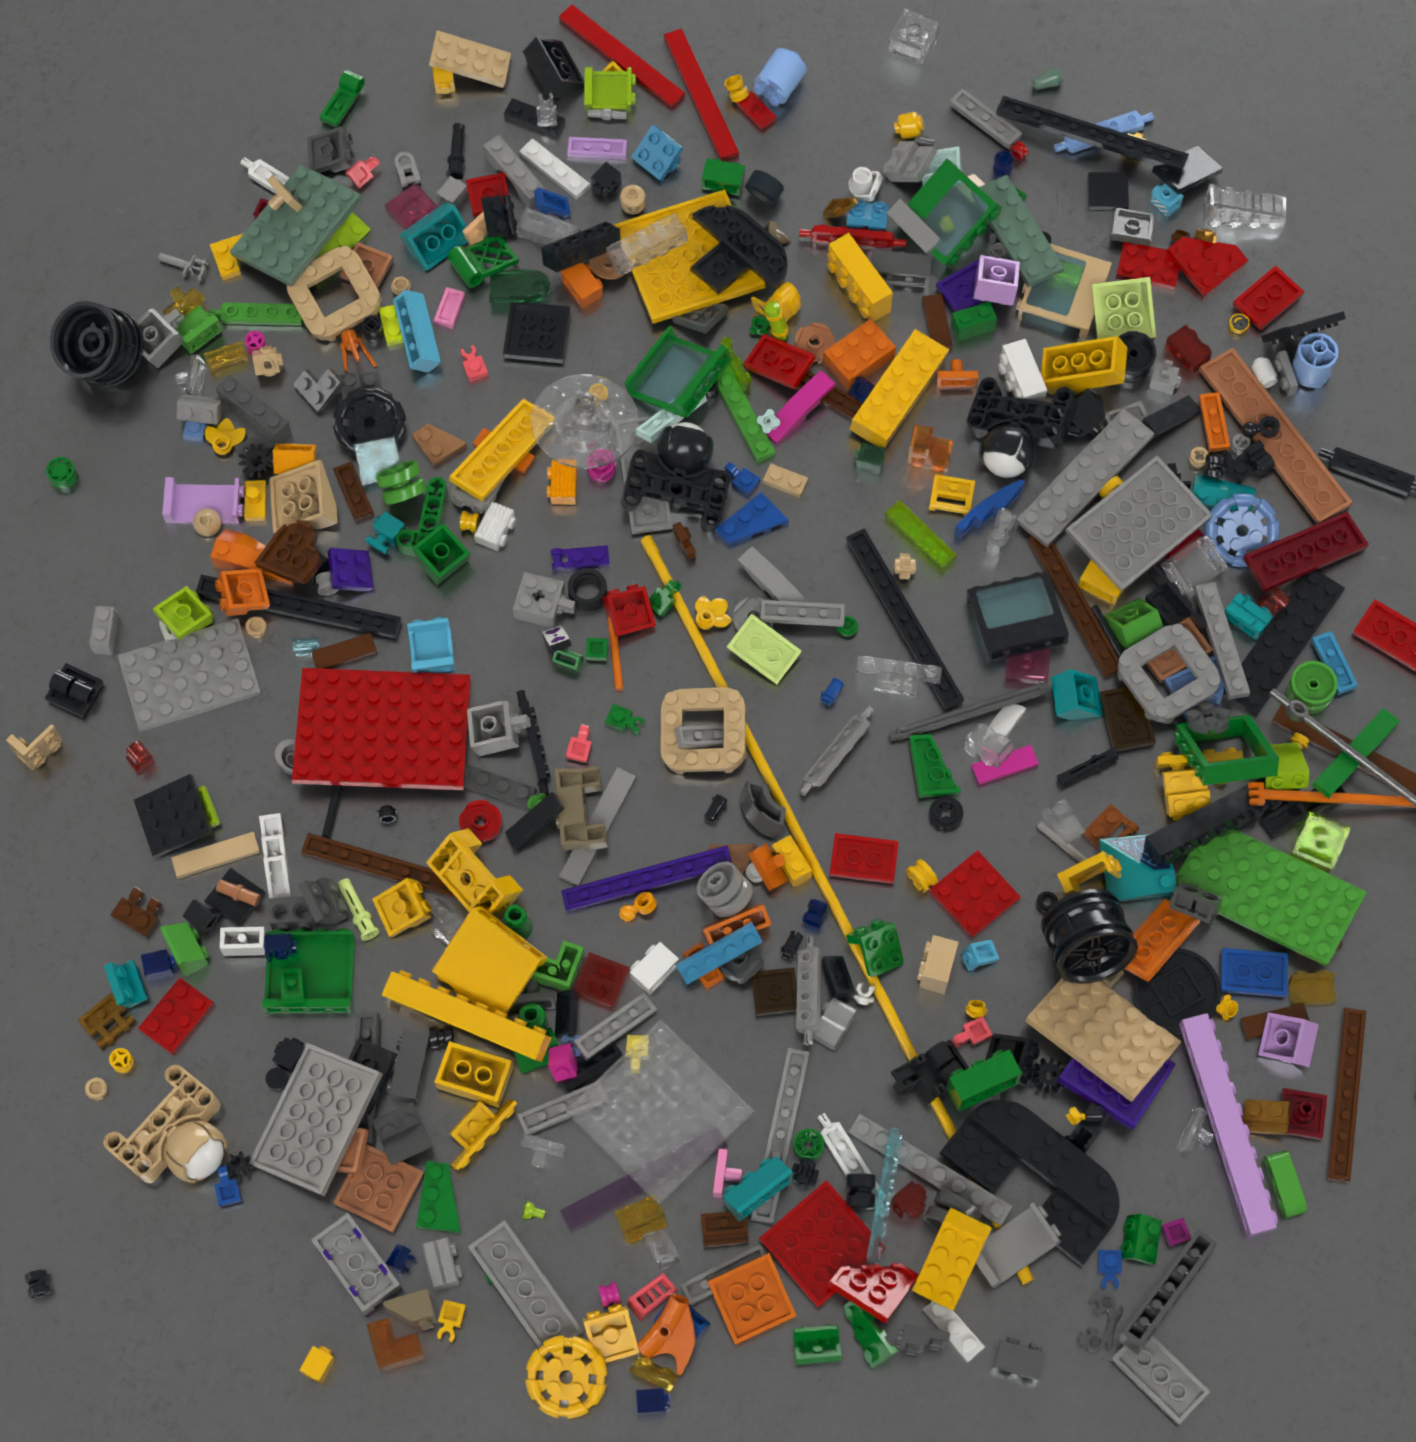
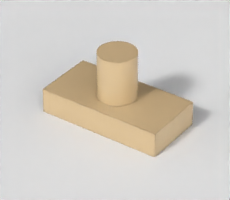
[267,175,303,212]

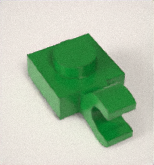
[649,580,683,616]

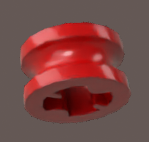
[1009,141,1029,161]

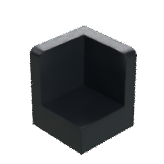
[182,899,222,932]

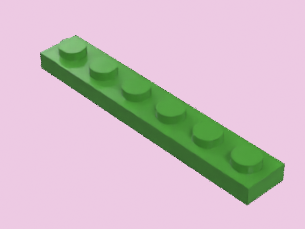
[717,365,775,463]

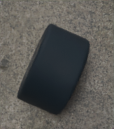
[745,170,784,205]

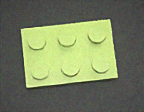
[726,614,802,685]

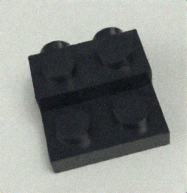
[985,1033,1040,1086]

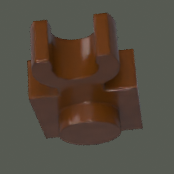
[673,522,696,560]

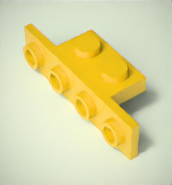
[449,1099,517,1170]

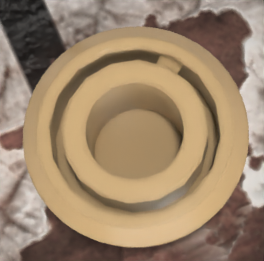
[193,508,221,537]

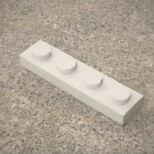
[519,138,590,200]

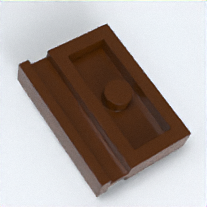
[701,1211,749,1248]

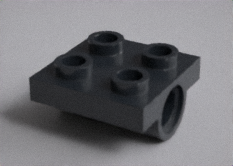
[45,663,104,718]

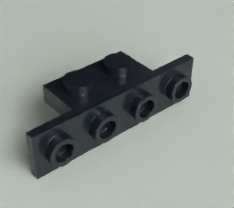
[1145,564,1206,634]

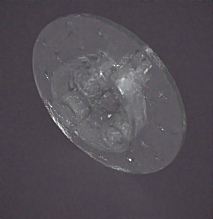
[531,374,639,469]

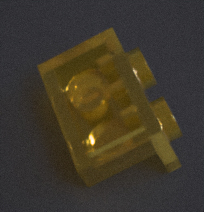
[1288,970,1336,1006]
[614,1194,668,1244]

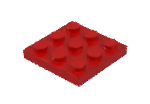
[929,850,1021,939]

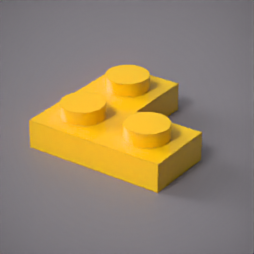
[210,233,244,281]

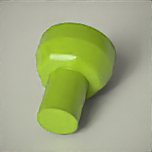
[522,1201,545,1219]

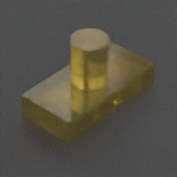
[162,287,205,316]

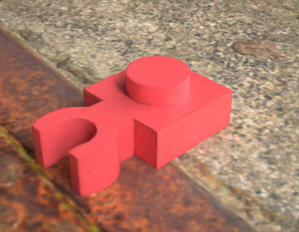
[461,345,488,382]

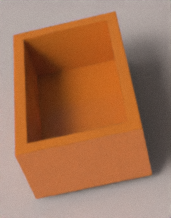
[823,319,896,391]

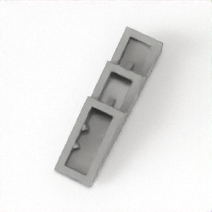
[737,546,808,602]

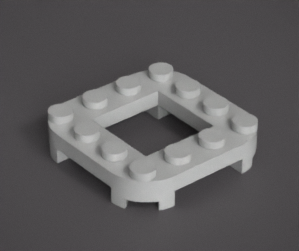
[1117,624,1221,724]

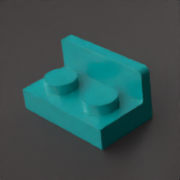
[103,960,148,1008]

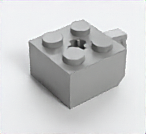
[137,308,185,368]
[513,572,576,627]
[467,701,531,756]

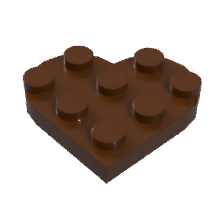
[254,520,322,584]

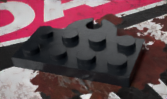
[1261,311,1346,345]

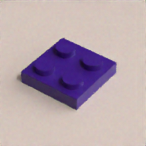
[327,548,373,592]

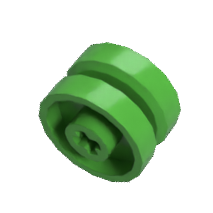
[375,460,427,504]
[1286,661,1338,714]

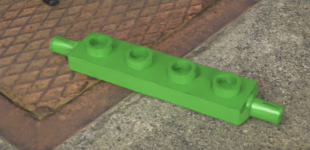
[208,303,304,326]

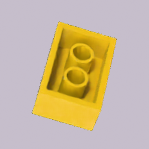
[434,1041,514,1108]

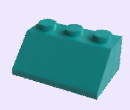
[399,202,468,271]
[1191,474,1256,520]
[723,1156,793,1222]

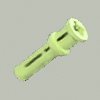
[337,878,379,941]

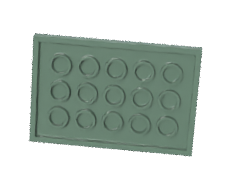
[229,165,363,287]

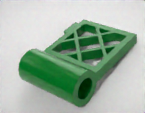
[447,235,519,288]

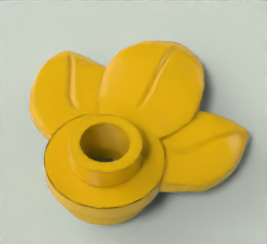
[205,418,246,455]
[695,596,732,630]

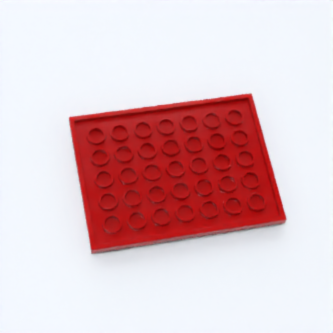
[292,668,471,790]

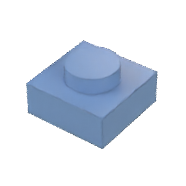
[183,420,207,442]

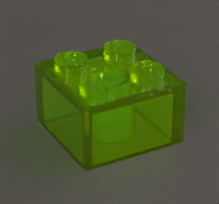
[1292,810,1350,870]

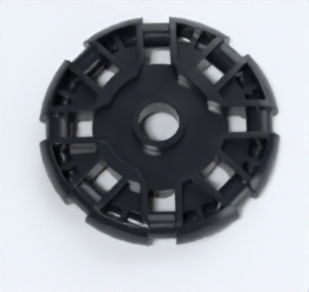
[333,387,406,459]

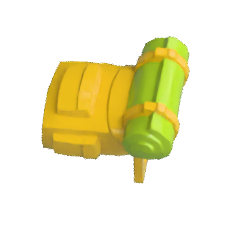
[751,281,801,341]

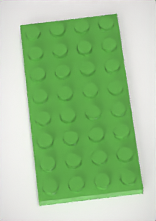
[1175,829,1367,967]

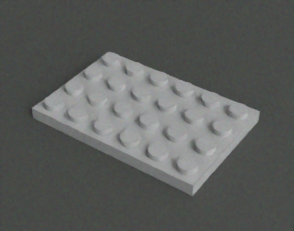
[1065,456,1212,592]
[117,618,261,732]
[248,1043,383,1197]

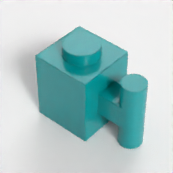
[365,511,406,555]

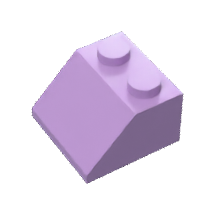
[1258,1012,1319,1067]

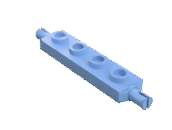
[1054,110,1154,153]

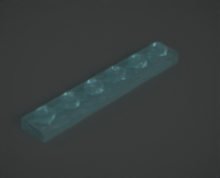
[866,1127,903,1264]

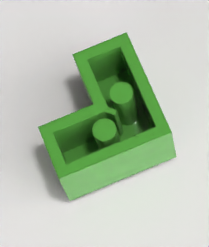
[529,940,585,992]

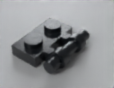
[481,195,518,238]

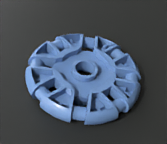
[1204,493,1280,567]

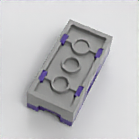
[311,1213,402,1316]

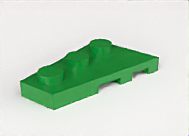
[908,734,961,798]

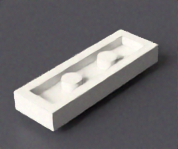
[922,1301,985,1363]

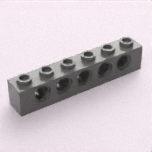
[1119,1229,1217,1355]

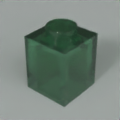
[853,443,886,475]

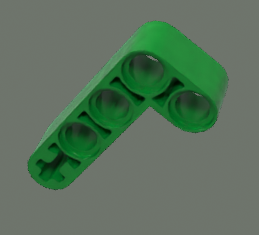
[396,477,448,556]

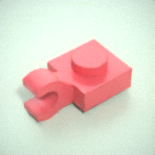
[345,156,380,188]
[566,724,592,764]
[951,1016,993,1048]

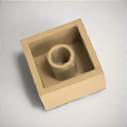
[917,935,958,994]

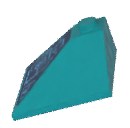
[1099,834,1177,902]

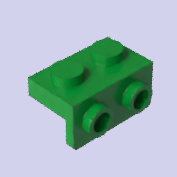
[1121,1213,1162,1265]
[793,1324,842,1365]

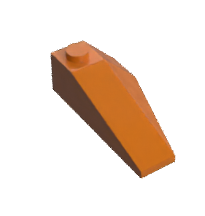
[210,529,294,585]

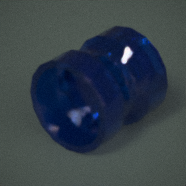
[993,151,1014,177]
[802,899,830,928]

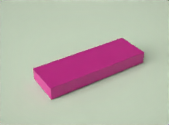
[971,745,1039,785]

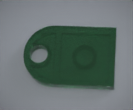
[489,270,550,303]

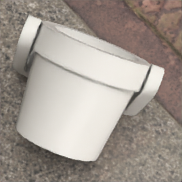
[848,167,883,201]

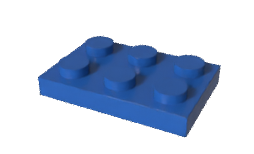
[1220,948,1288,998]

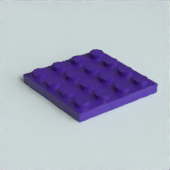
[1057,1058,1176,1130]

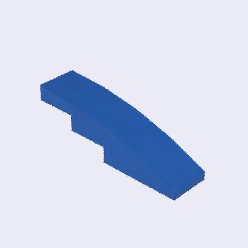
[954,479,1025,539]

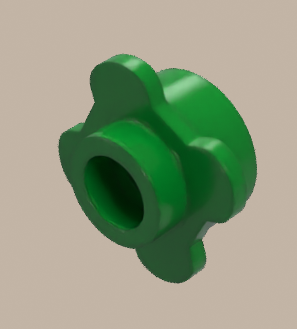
[749,316,770,335]

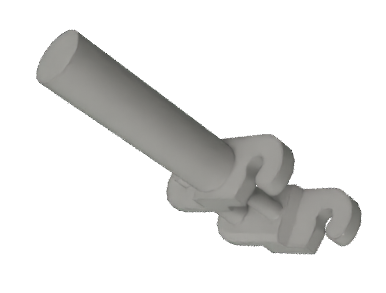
[158,253,209,282]

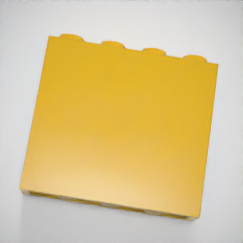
[432,906,548,1019]

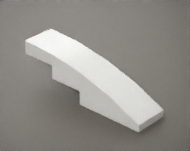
[259,813,291,899]

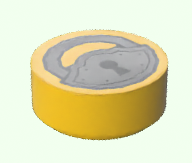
[1229,313,1250,334]

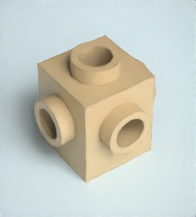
[252,346,283,377]

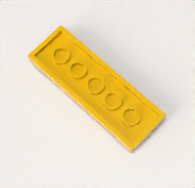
[449,398,556,502]

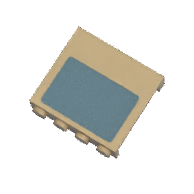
[1016,244,1112,339]

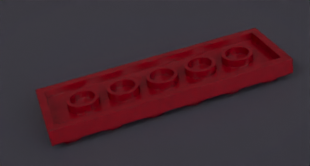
[1243,512,1369,592]

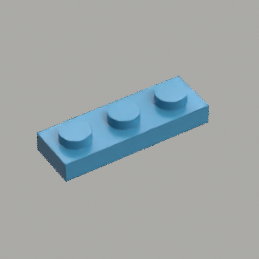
[1311,631,1358,695]

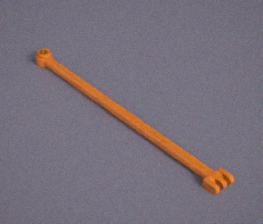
[1248,782,1416,807]

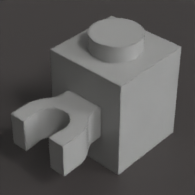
[1149,360,1181,395]

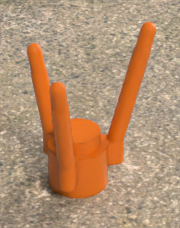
[340,329,377,372]

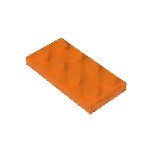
[1124,898,1200,982]

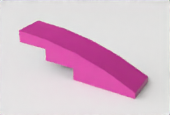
[766,371,835,445]

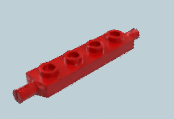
[799,224,906,249]

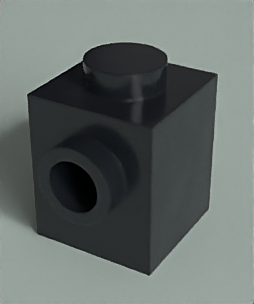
[591,162,622,198]
[272,1037,305,1074]

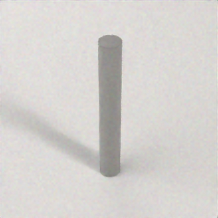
[1036,821,1088,863]

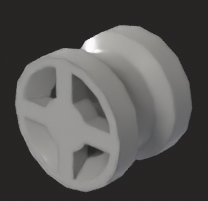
[315,572,339,596]

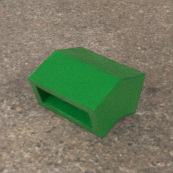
[552,648,584,671]

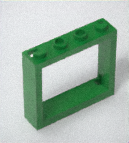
[1173,715,1279,785]

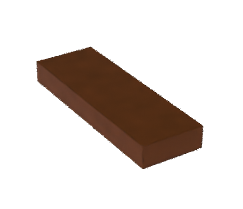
[922,294,953,350]
[333,461,374,523]
[311,632,377,669]
[1240,1003,1310,1041]

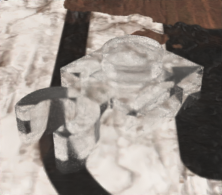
[536,93,557,127]

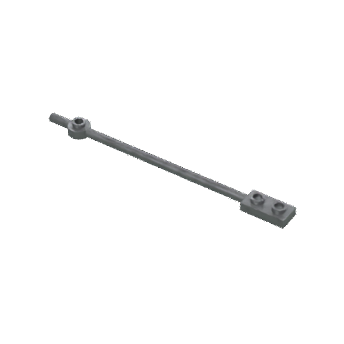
[1269,688,1416,806]

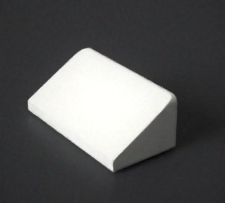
[984,704,1026,745]

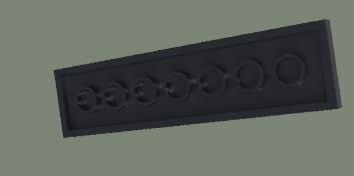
[1223,570,1345,717]

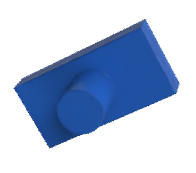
[534,188,571,218]

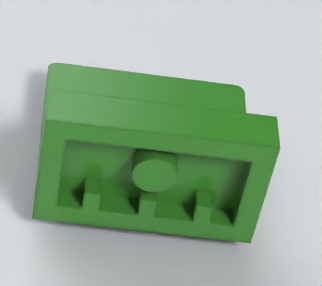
[177,303,222,354]

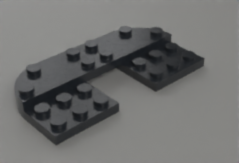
[939,1100,1120,1267]

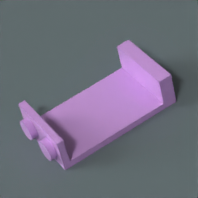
[162,477,245,524]

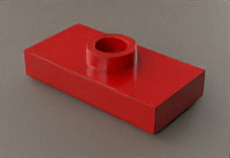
[736,91,776,131]

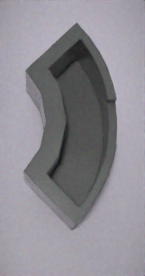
[740,779,786,839]

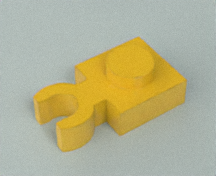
[437,1300,466,1343]

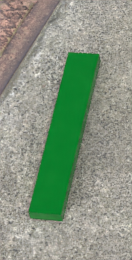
[1312,708,1400,799]

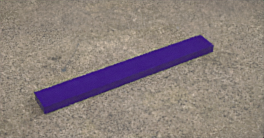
[561,845,732,912]

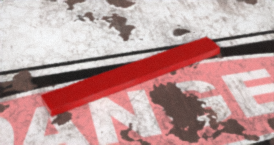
[559,4,685,108]
[664,28,739,161]

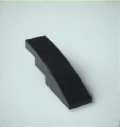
[1261,786,1346,838]

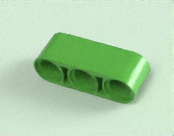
[1264,1150,1307,1218]

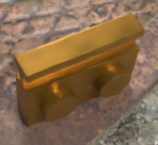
[1243,1099,1291,1135]

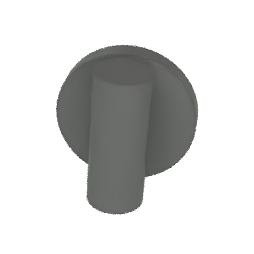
[915,136,935,146]

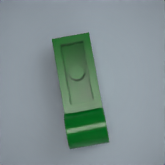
[319,70,365,128]

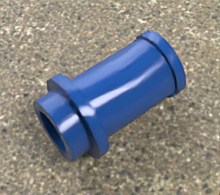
[820,678,844,705]

